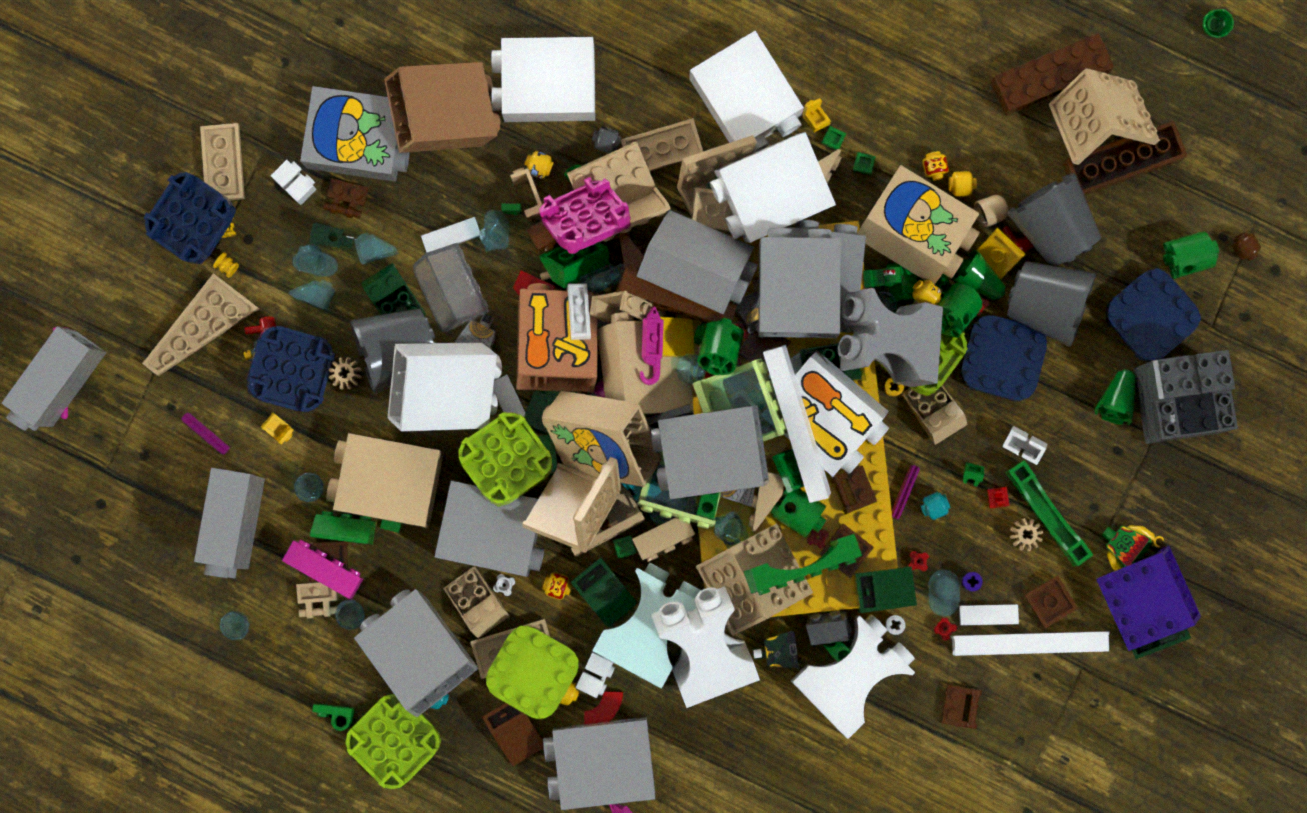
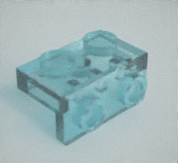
[580,263,625,294]

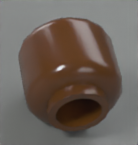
[1232,231,1261,261]

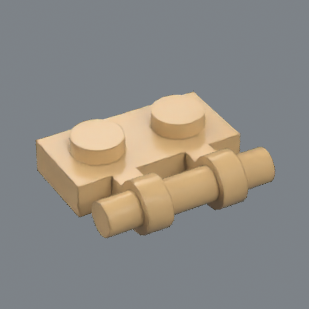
[296,582,339,618]

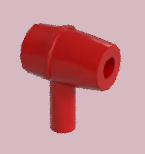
[1002,226,1034,253]
[245,316,276,335]

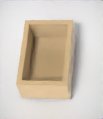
[632,517,695,562]

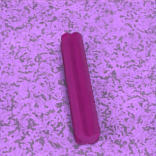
[181,412,230,455]
[891,465,920,519]

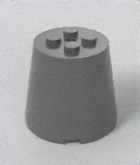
[1007,173,1101,266]
[1007,261,1096,347]
[350,309,435,394]

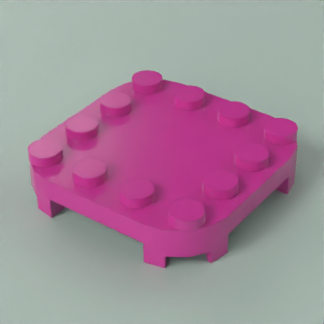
[539,177,631,254]

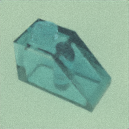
[354,233,399,264]
[289,280,336,311]

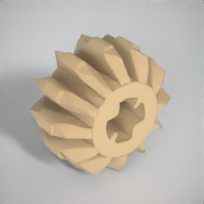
[329,357,362,390]
[1010,518,1043,551]

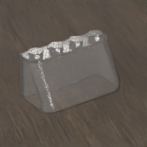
[413,243,489,332]

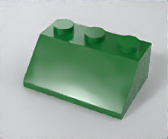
[539,242,610,289]
[310,511,376,545]

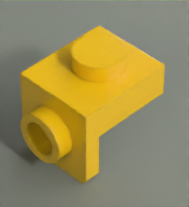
[802,98,831,133]
[261,412,294,445]

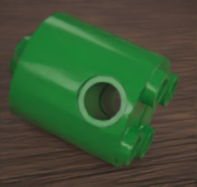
[1163,231,1219,279]
[937,283,982,338]
[697,318,745,375]
[771,489,826,538]

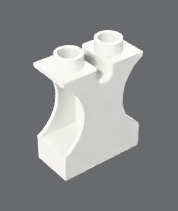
[651,586,760,708]
[791,614,915,739]

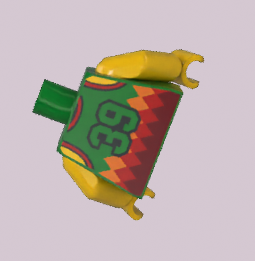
[1102,525,1164,571]

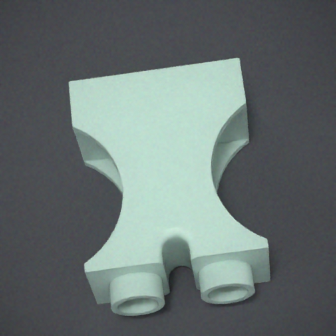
[593,562,701,689]

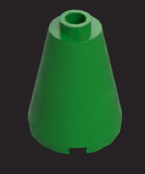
[952,250,1006,300]
[1094,369,1136,425]

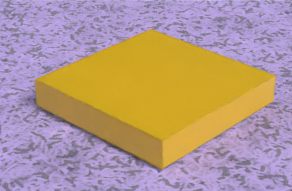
[977,228,1025,279]
[660,317,694,358]

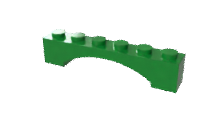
[1005,460,1093,567]
[743,534,862,596]

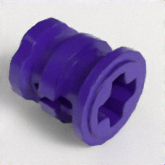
[962,572,983,591]

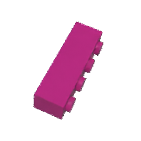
[282,539,364,599]

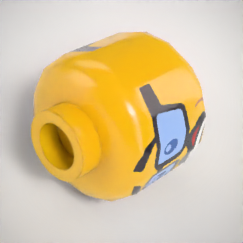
[524,151,554,179]

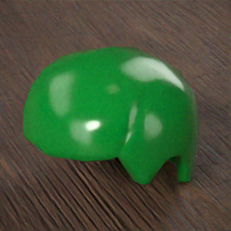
[1202,9,1234,38]

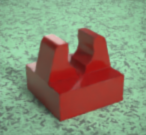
[987,487,1010,509]

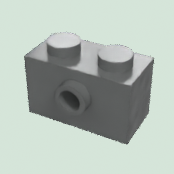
[806,610,852,645]

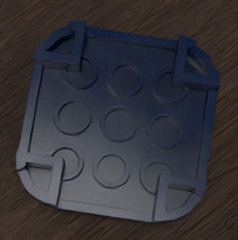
[143,172,236,264]
[1105,268,1201,362]
[960,315,1047,402]
[247,326,335,412]

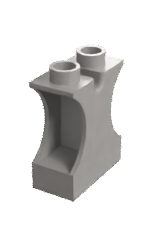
[838,288,943,387]

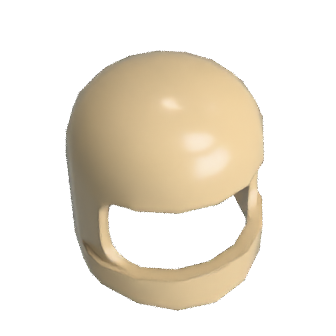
[974,195,1009,228]

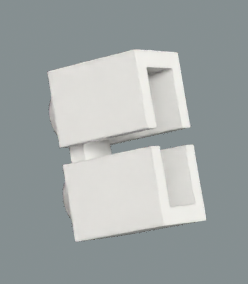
[271,160,317,205]
[1002,426,1047,465]
[576,652,615,698]

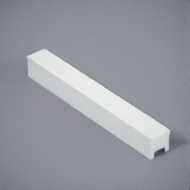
[763,345,831,503]
[951,631,1109,656]

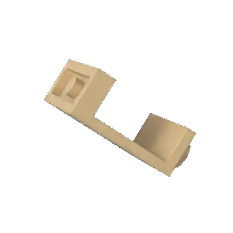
[510,168,542,224]
[589,291,652,324]

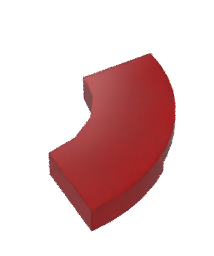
[584,691,623,724]

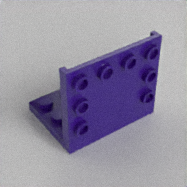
[1097,545,1201,651]

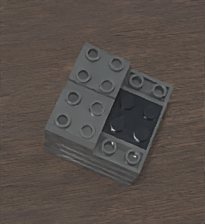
[1133,350,1238,444]

